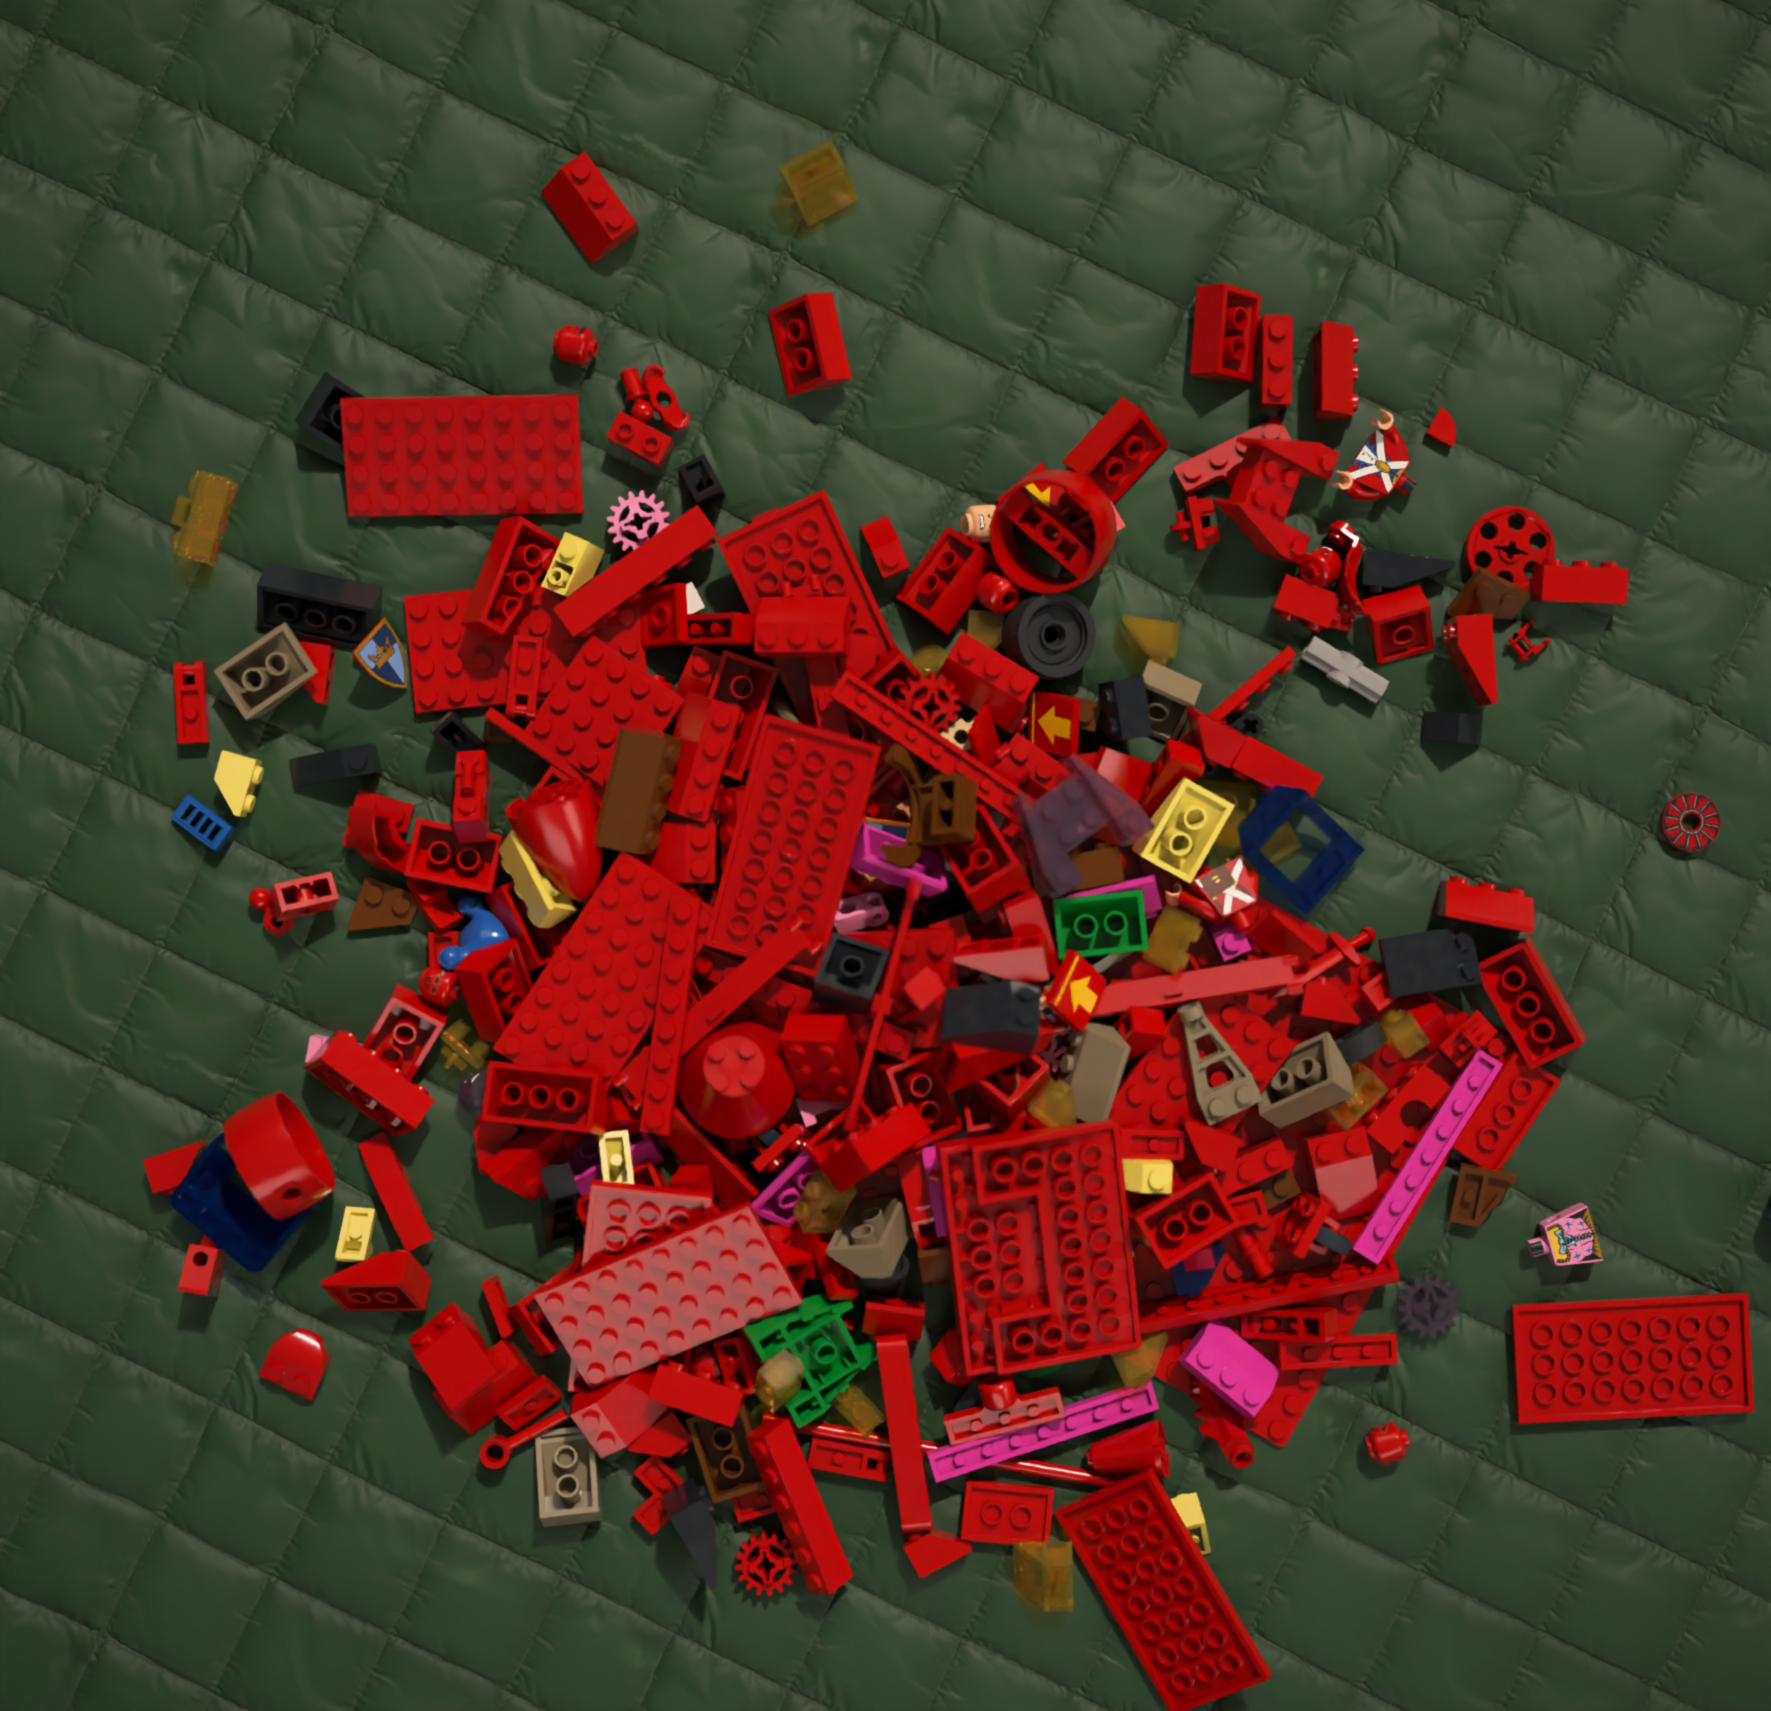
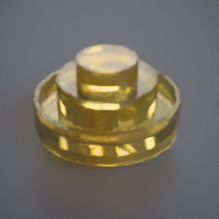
[910,645,948,678]

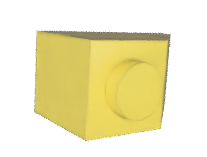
[598,1130,634,1184]
[1122,1159,1173,1194]
[1170,1492,1211,1555]

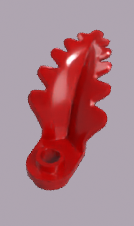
[1326,520,1370,616]
[1191,1378,1255,1469]

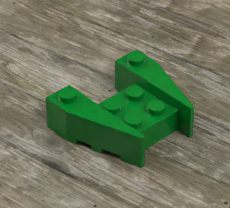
[742,1292,878,1429]

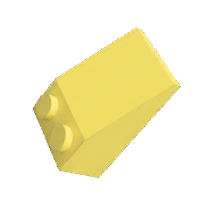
[1132,777,1235,883]

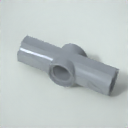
[1300,636,1389,704]

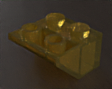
[779,139,860,227]
[1140,903,1203,974]
[1013,1542,1074,1612]

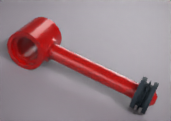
[479,1397,575,1469]

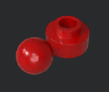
[249,887,295,935]

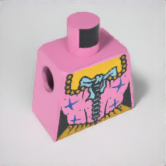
[1527,1203,1603,1266]

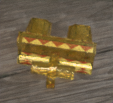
[438,1019,493,1071]
[832,1383,887,1439]

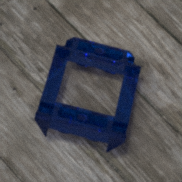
[1237,785,1365,915]

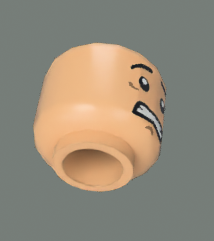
[960,504,996,544]

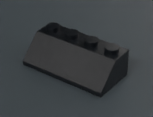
[257,563,383,649]

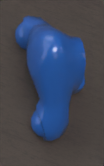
[438,893,510,971]

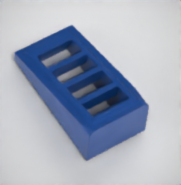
[171,794,236,852]

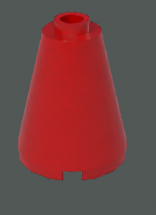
[1087,1420,1170,1480]

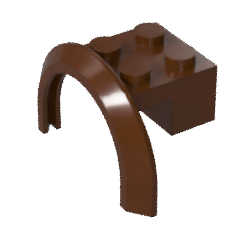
[881,743,977,867]

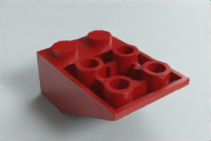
[895,1145,946,1248]

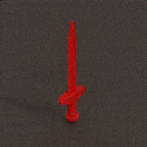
[1267,927,1376,1000]

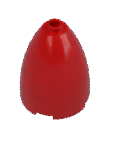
[504,778,603,902]

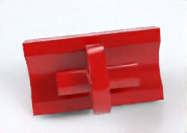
[1169,496,1220,552]
[1438,1009,1498,1068]

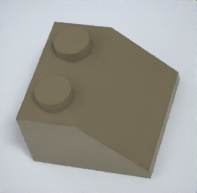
[1140,660,1202,742]

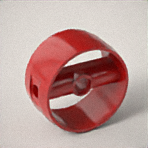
[990,470,1117,593]
[223,1091,336,1220]

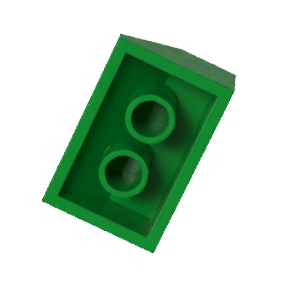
[1052,890,1149,959]

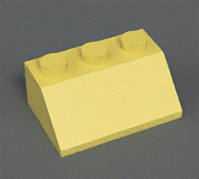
[499,830,578,929]

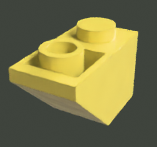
[541,532,605,597]
[214,750,264,817]

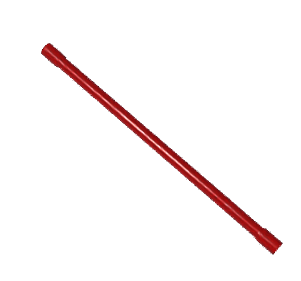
[762,1410,1130,1488]

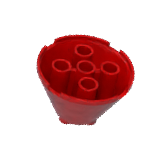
[678,1020,796,1139]

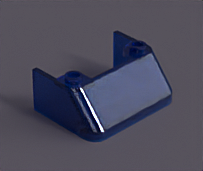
[171,1132,323,1272]

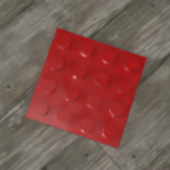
[524,634,684,789]

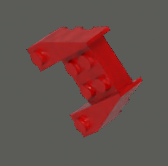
[1215,437,1339,565]

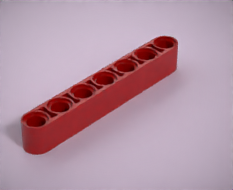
[876,1333,933,1534]

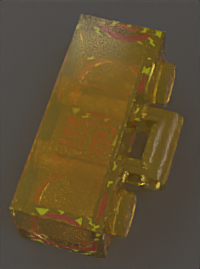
[170,469,239,567]

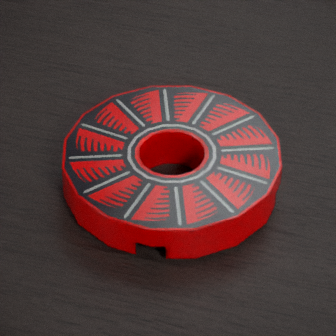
[1660,793,1721,851]

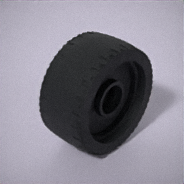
[1002,592,1096,680]

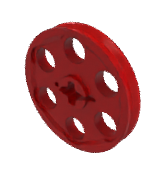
[1465,506,1555,591]

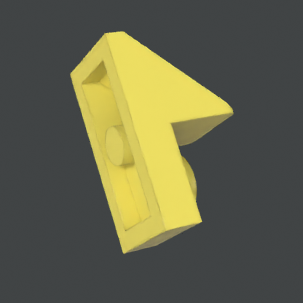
[335,1206,376,1263]

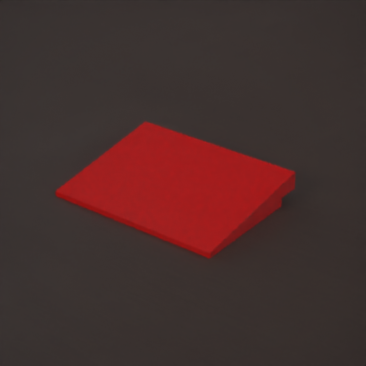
[934,1119,1142,1377]

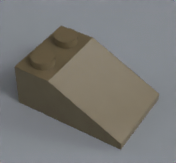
[214,622,318,720]
[535,1427,603,1527]

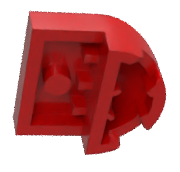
[259,1328,330,1401]

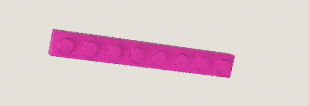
[1351,1049,1503,1265]
[926,1379,1159,1483]

